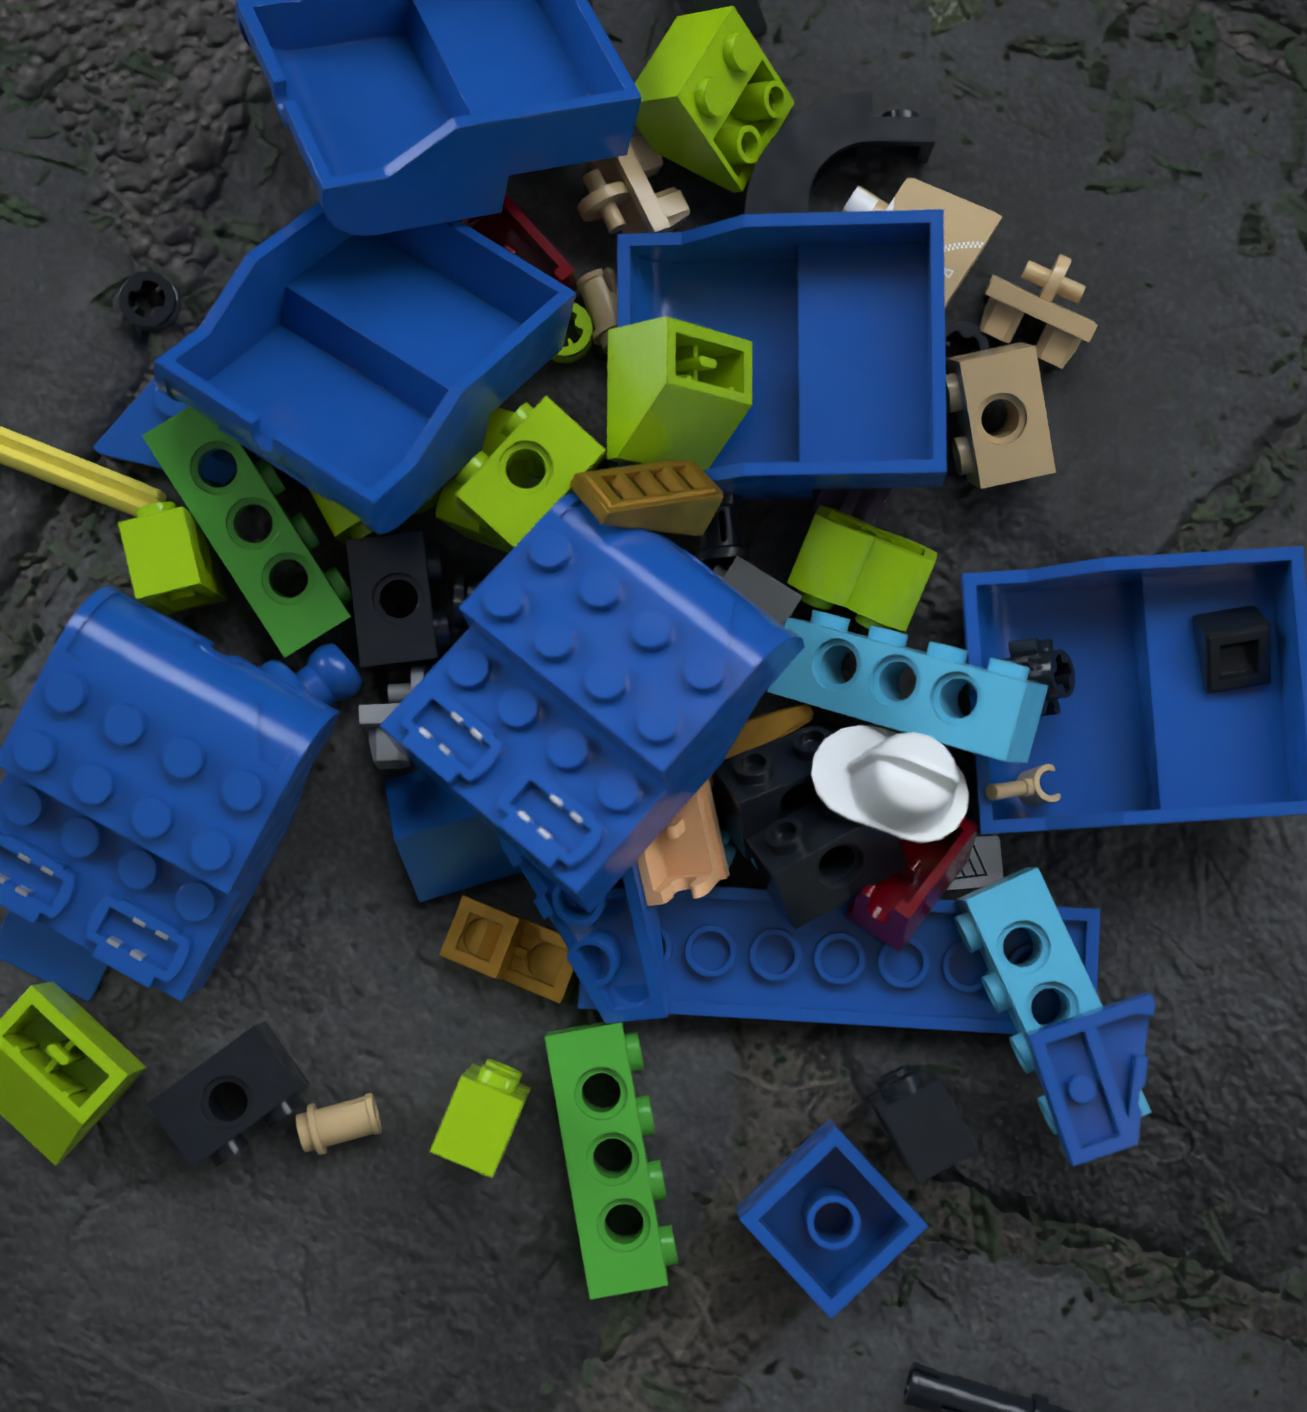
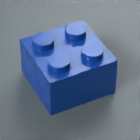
[736,1118,928,1319]

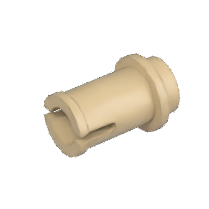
[576,268,617,354]
[296,1093,382,1155]

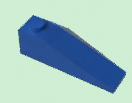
[499,836,670,1023]

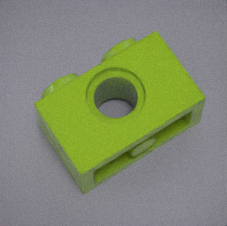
[455,396,606,552]
[118,502,227,615]
[430,1059,531,1178]

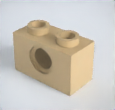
[946,343,1056,489]

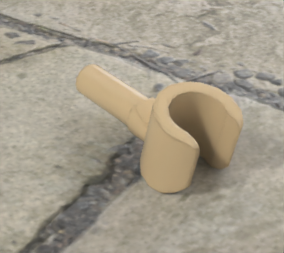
[986,764,1061,807]

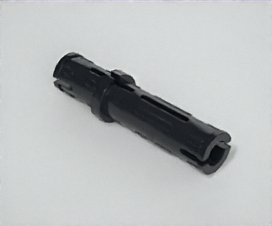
[903,1362,1073,1412]

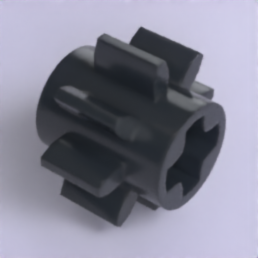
[1000,637,1075,716]

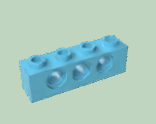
[768,610,1048,763]
[954,867,1151,1135]

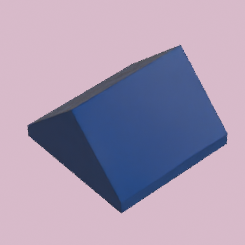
[384,770,523,902]

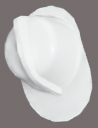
[811,725,969,843]

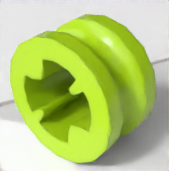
[552,303,593,364]

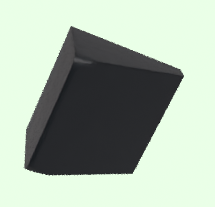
[1192,606,1271,693]

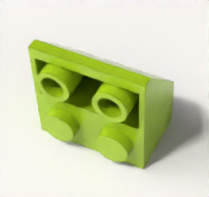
[634,6,795,192]
[607,316,753,470]
[0,981,147,1166]

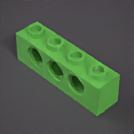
[142,407,353,658]
[545,1022,678,1300]

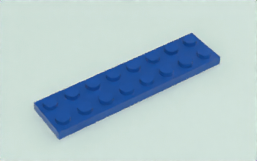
[578,886,1100,1034]

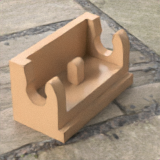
[637,778,730,906]

